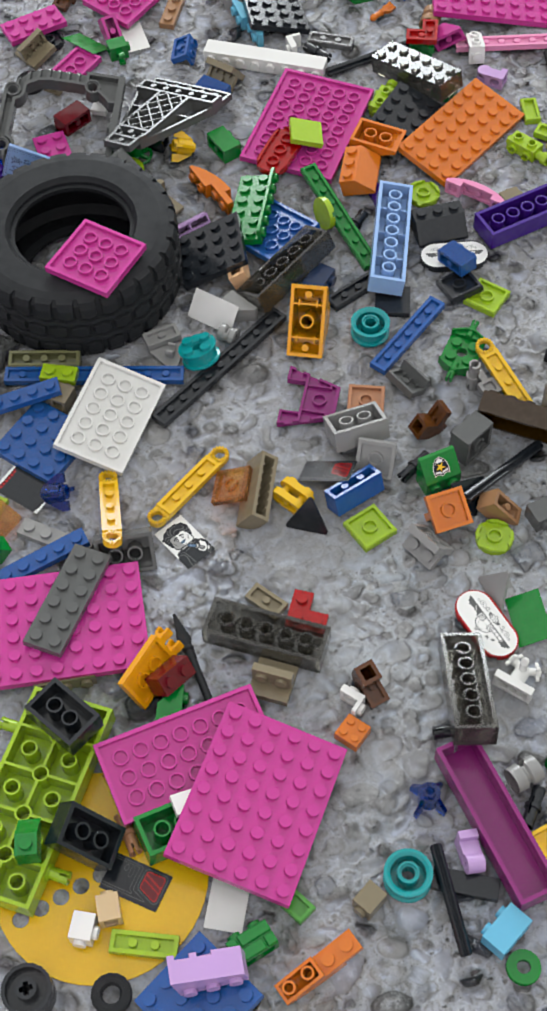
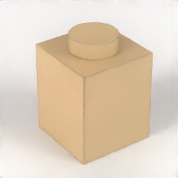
[95,890,124,929]

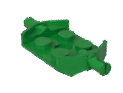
[438,320,485,382]

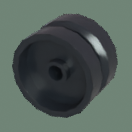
[0,963,57,1011]

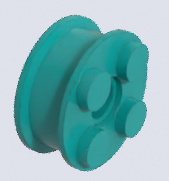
[351,307,390,347]
[178,332,220,371]
[383,848,433,903]

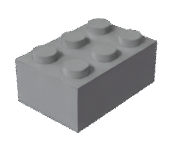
[323,401,390,453]

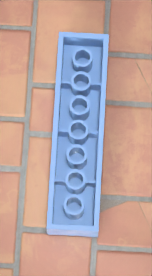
[367,180,413,296]

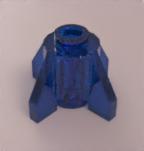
[40,473,75,511]
[410,782,447,819]

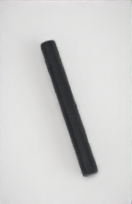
[430,843,472,957]

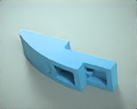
[230,0,264,47]

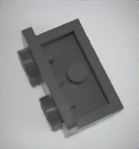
[386,359,430,399]

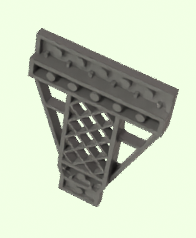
[103,77,232,152]

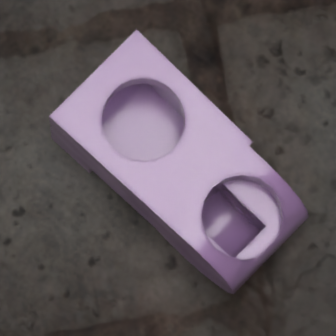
[477,65,508,90]
[454,828,486,875]

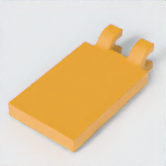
[117,626,184,710]

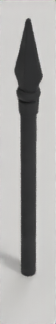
[173,614,213,701]

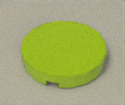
[410,180,440,208]
[313,196,336,230]
[475,519,514,555]

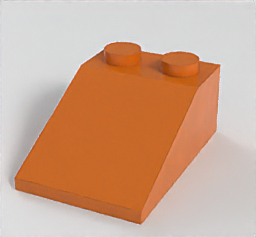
[349,117,407,156]

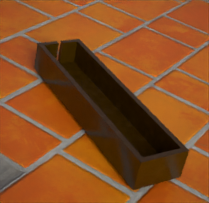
[478,390,547,444]

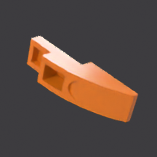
[188,165,234,215]
[274,928,364,1006]

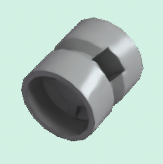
[504,755,545,794]

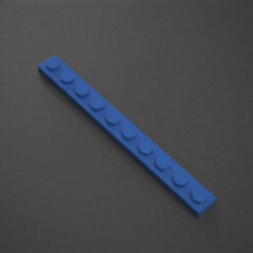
[4,366,185,385]

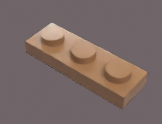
[159,0,185,30]

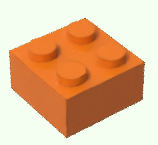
[334,713,371,752]

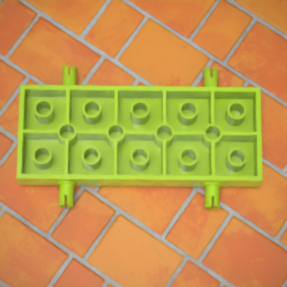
[0,686,116,918]

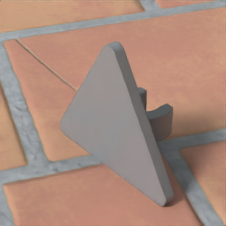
[149,342,182,366]
[478,571,512,611]

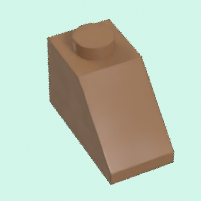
[476,488,522,526]

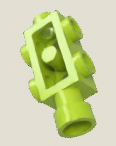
[367,79,398,116]
[506,130,547,166]

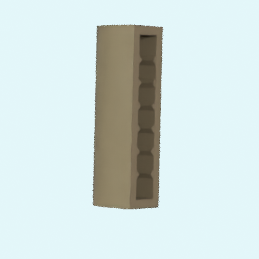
[236,450,278,529]

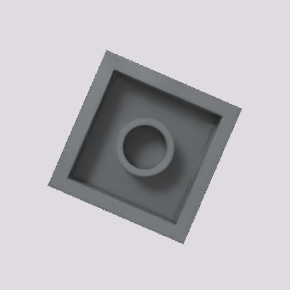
[449,410,493,466]

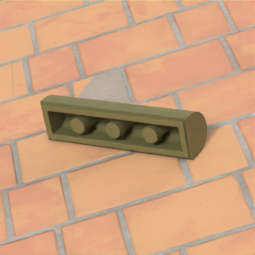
[8,350,82,367]

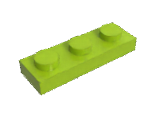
[108,929,180,960]

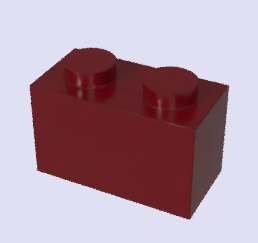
[53,100,92,137]
[145,655,196,697]

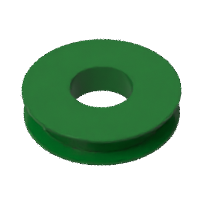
[506,949,541,986]

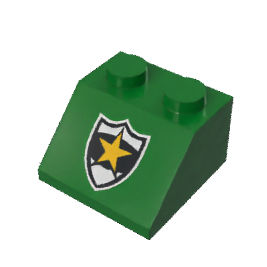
[416,445,461,496]

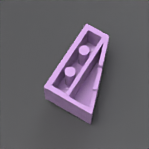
[166,946,249,998]

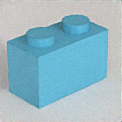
[480,902,533,961]

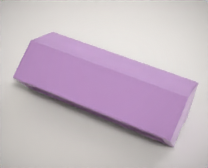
[178,212,211,238]

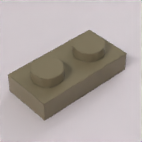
[245,582,288,621]

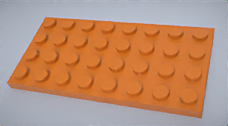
[398,78,525,187]

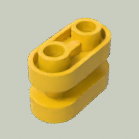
[272,476,314,514]

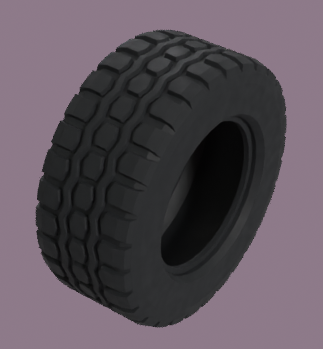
[0,152,183,356]

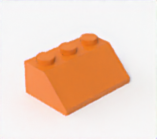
[339,145,382,196]

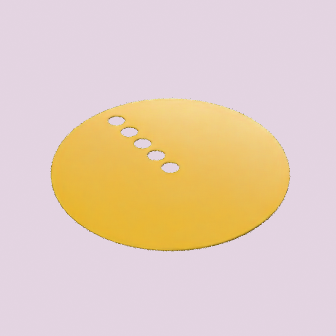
[0,773,209,986]

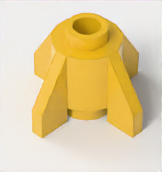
[169,130,196,162]

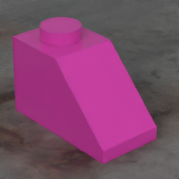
[98,13,123,40]
[434,23,466,52]

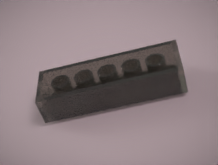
[371,41,463,102]
[236,225,336,314]
[202,597,331,673]
[438,632,499,745]

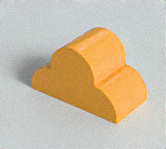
[286,283,330,359]

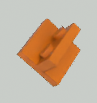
[423,486,473,534]

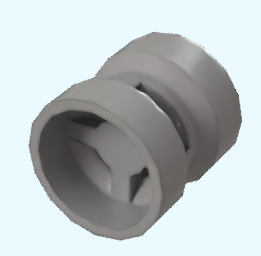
[216,323,240,344]

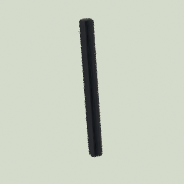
[326,41,410,76]
[464,440,543,503]

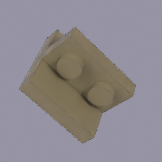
[15,28,57,71]
[206,57,245,93]
[250,657,299,707]

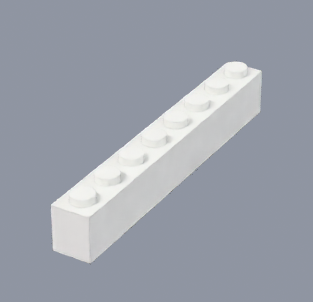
[203,39,327,77]

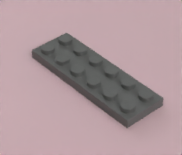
[23,543,112,658]

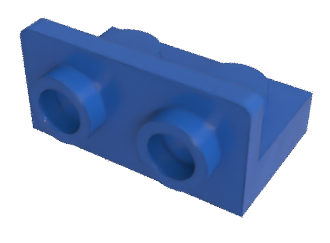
[171,33,198,65]

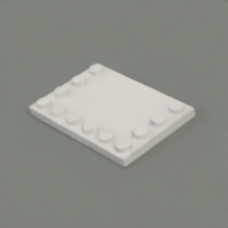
[53,357,166,476]

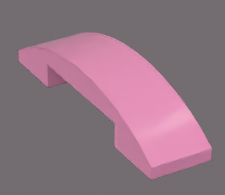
[445,178,505,207]

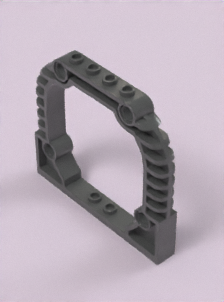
[0,69,126,165]

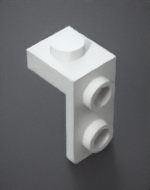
[466,31,485,64]

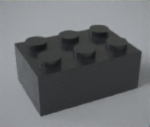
[24,677,104,756]
[44,801,126,871]

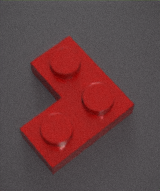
[406,19,438,45]
[285,589,329,636]

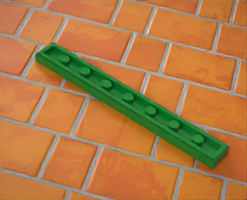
[300,163,371,272]

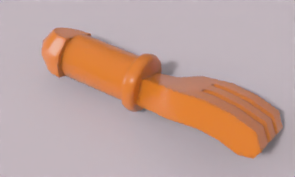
[370,1,396,21]

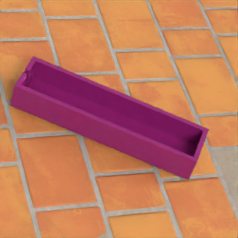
[434,732,547,911]

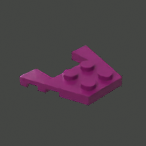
[276,366,341,427]

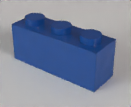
[324,464,385,517]

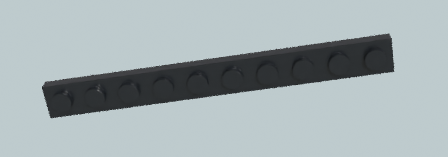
[151,307,287,428]

